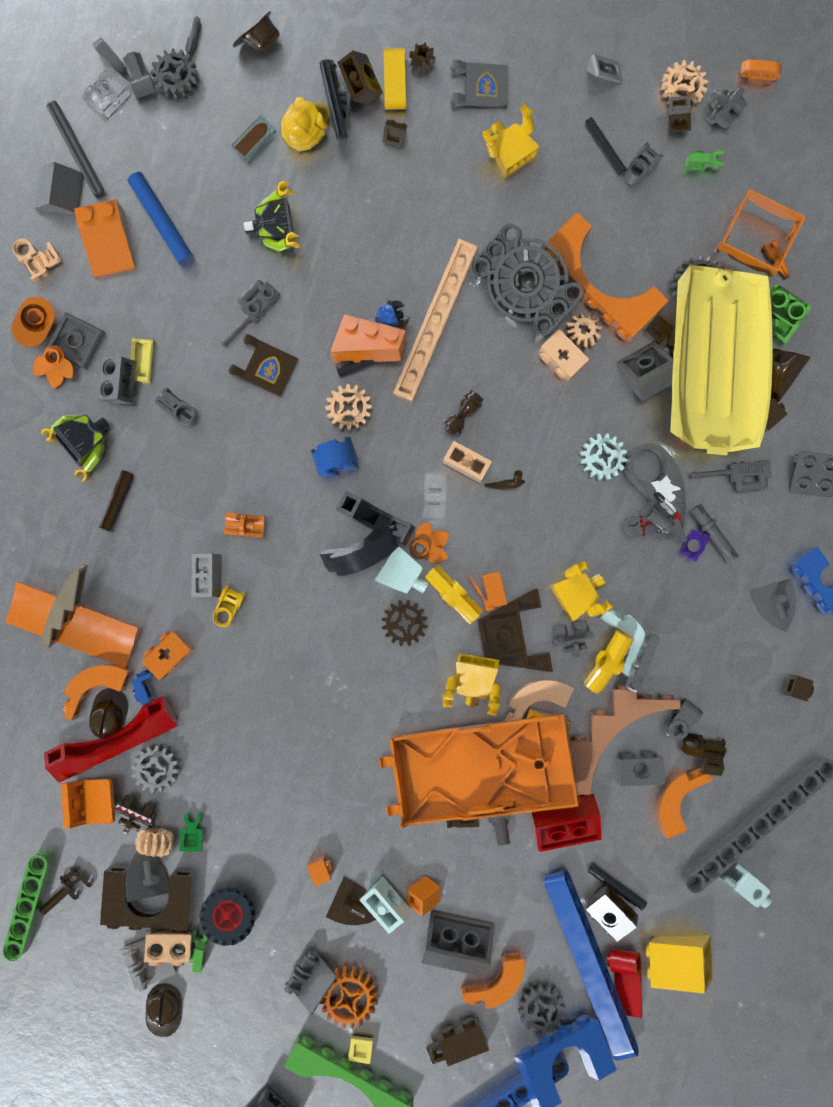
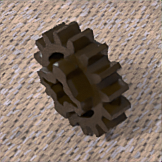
[382,600,428,646]

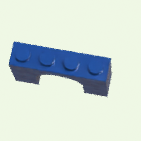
[514,1015,617,1107]

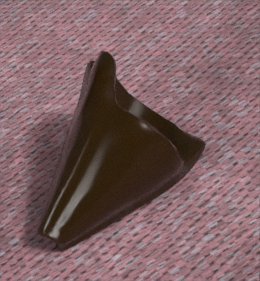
[770,348,811,401]

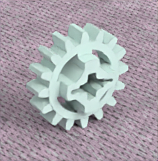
[580,433,627,480]

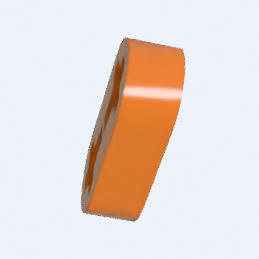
[740,59,782,81]

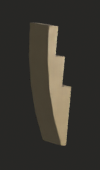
[40,564,88,648]

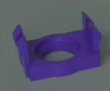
[679,529,710,561]

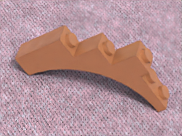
[570,684,680,795]

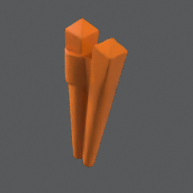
[762,240,790,279]

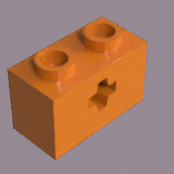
[141,631,194,680]

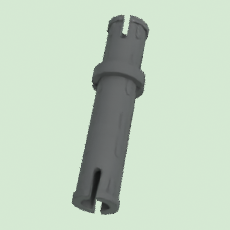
[690,504,739,564]

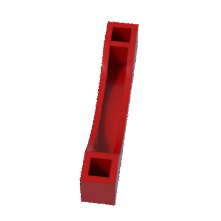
[44,696,178,783]

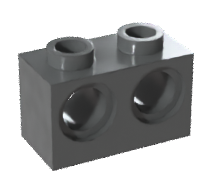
[98,356,136,404]

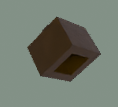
[784,674,814,702]

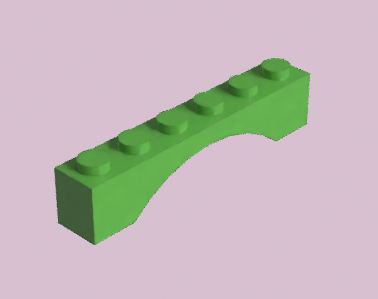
[284,1035,414,1107]

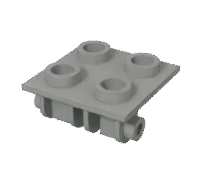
[120,939,177,992]

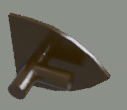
[326,877,376,925]

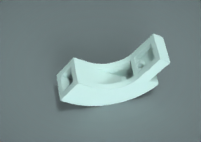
[598,609,646,677]

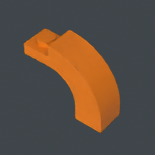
[63,664,133,720]
[655,768,713,839]

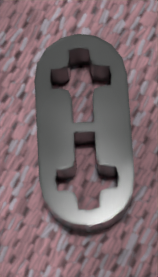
[92,37,126,76]

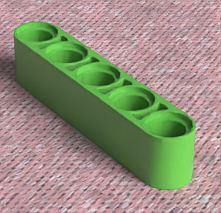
[3,850,54,961]

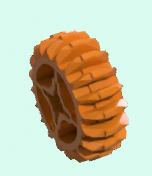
[320,966,378,1029]

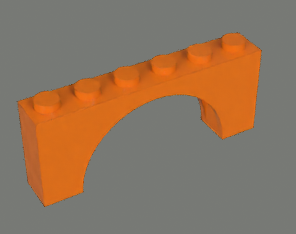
[547,212,669,342]

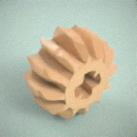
[565,312,602,349]
[135,827,174,857]

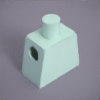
[375,547,429,594]
[719,863,772,908]

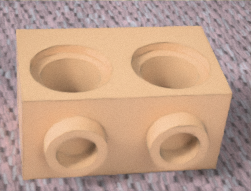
[144,930,191,966]

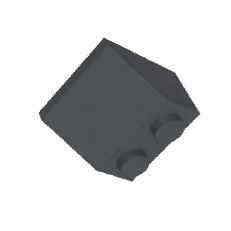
[617,342,673,401]

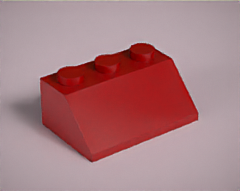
[530,793,602,852]

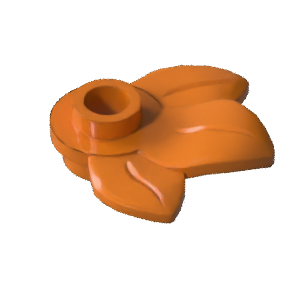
[33,345,74,389]
[409,522,449,563]

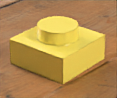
[348,1035,373,1064]

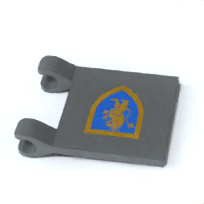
[450,60,508,108]

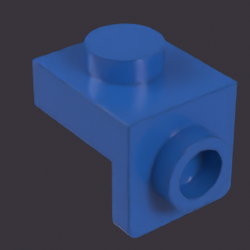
[131,670,155,705]

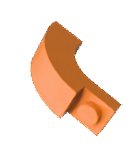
[461,953,525,1009]

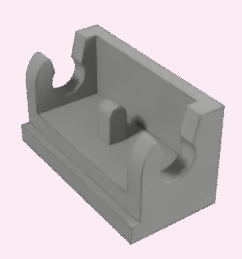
[192,553,221,597]

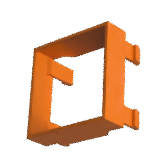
[716,189,806,277]

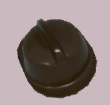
[233,11,280,50]
[89,688,127,738]
[145,983,181,1037]

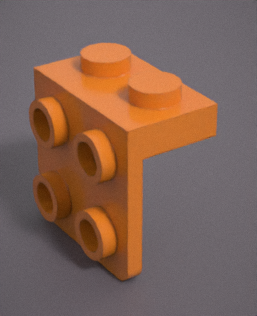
[60,779,115,828]

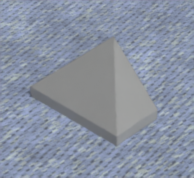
[586,54,623,84]

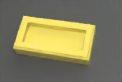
[130,338,155,383]

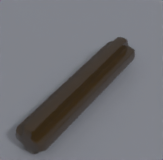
[99,470,133,531]

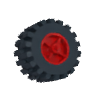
[199,887,256,946]

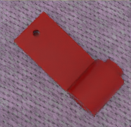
[607,949,643,1018]

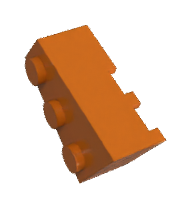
[330,314,407,363]

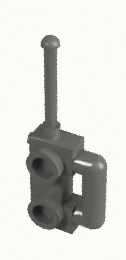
[221,279,280,347]
[692,460,772,492]

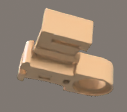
[13,238,62,282]

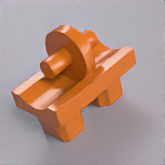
[224,513,265,538]

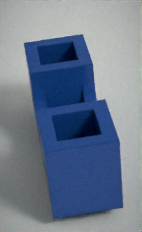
[790,547,833,615]

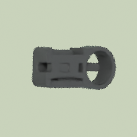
[155,388,198,426]

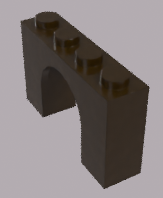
[100,867,196,933]

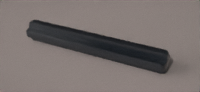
[319,59,348,140]

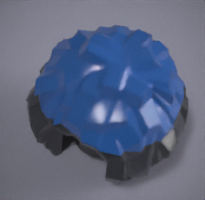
[375,300,410,329]

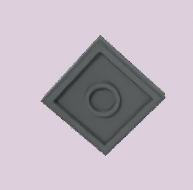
[47,312,105,370]

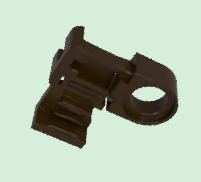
[680,733,727,776]

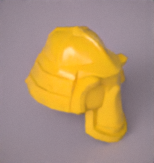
[281,97,330,152]

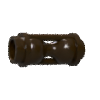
[443,390,483,436]

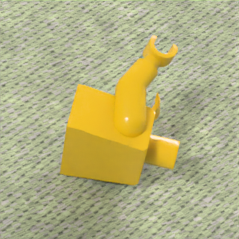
[482,103,540,177]
[550,560,613,621]
[442,653,501,716]

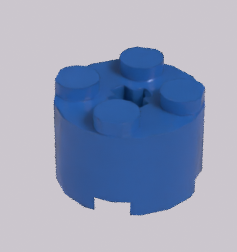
[310,437,359,479]

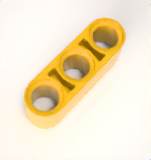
[384,48,406,110]

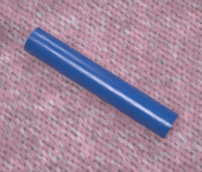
[127,172,194,265]

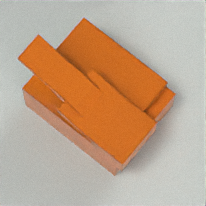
[468,571,507,611]

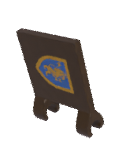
[228,334,298,397]

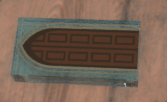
[232,115,277,161]

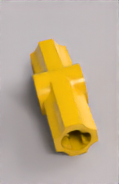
[425,565,483,624]
[584,630,634,694]

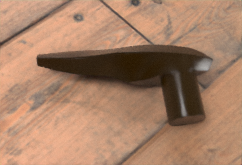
[485,470,525,490]

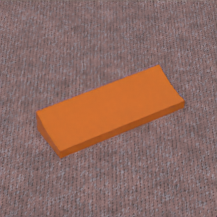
[5,582,143,668]

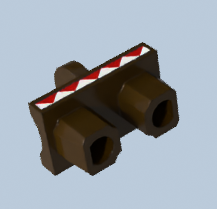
[114,794,156,834]

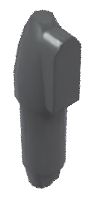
[185,16,200,56]

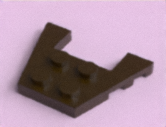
[478,588,553,672]

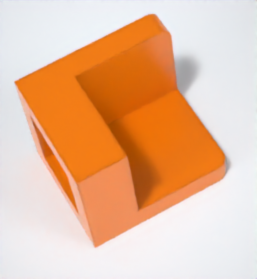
[407,876,441,917]

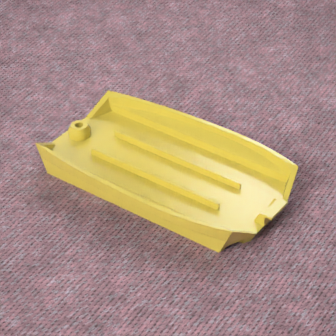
[670,265,773,456]

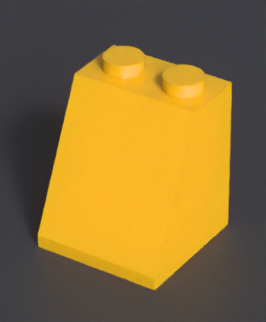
[646,935,713,993]

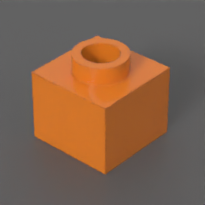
[307,855,334,887]

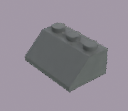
[421,911,495,977]

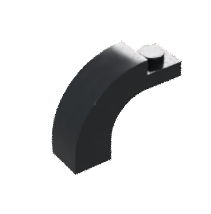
[336,491,415,546]
[320,528,399,576]

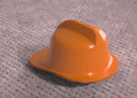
[11,296,55,347]

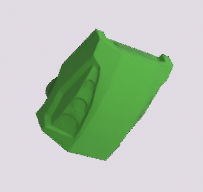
[770,283,812,344]

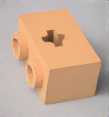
[539,329,589,381]
[443,441,492,483]

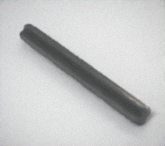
[47,101,104,196]

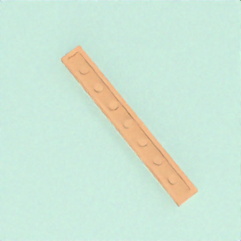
[393,238,478,402]

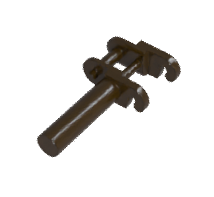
[39,866,93,915]

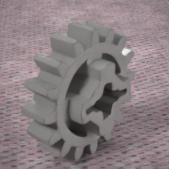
[131,745,180,793]

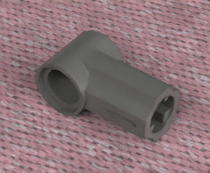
[123,51,156,99]

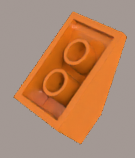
[74,199,136,278]

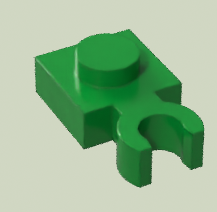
[179,813,204,852]

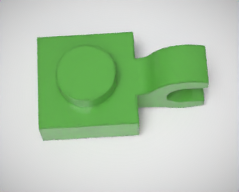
[685,150,724,170]
[189,929,208,973]

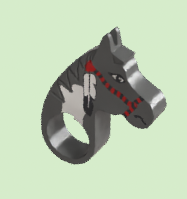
[622,443,687,542]

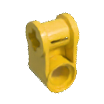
[213,585,247,628]

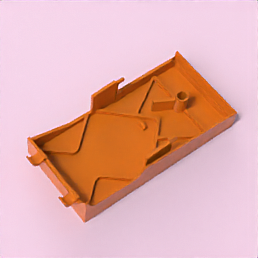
[379,713,580,829]

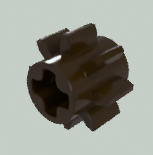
[410,42,435,72]

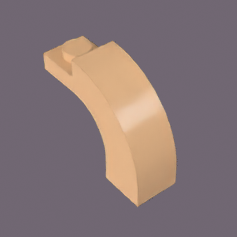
[505,679,574,721]

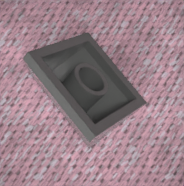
[35,162,83,215]

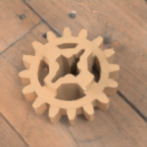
[661,60,708,107]
[325,384,372,432]

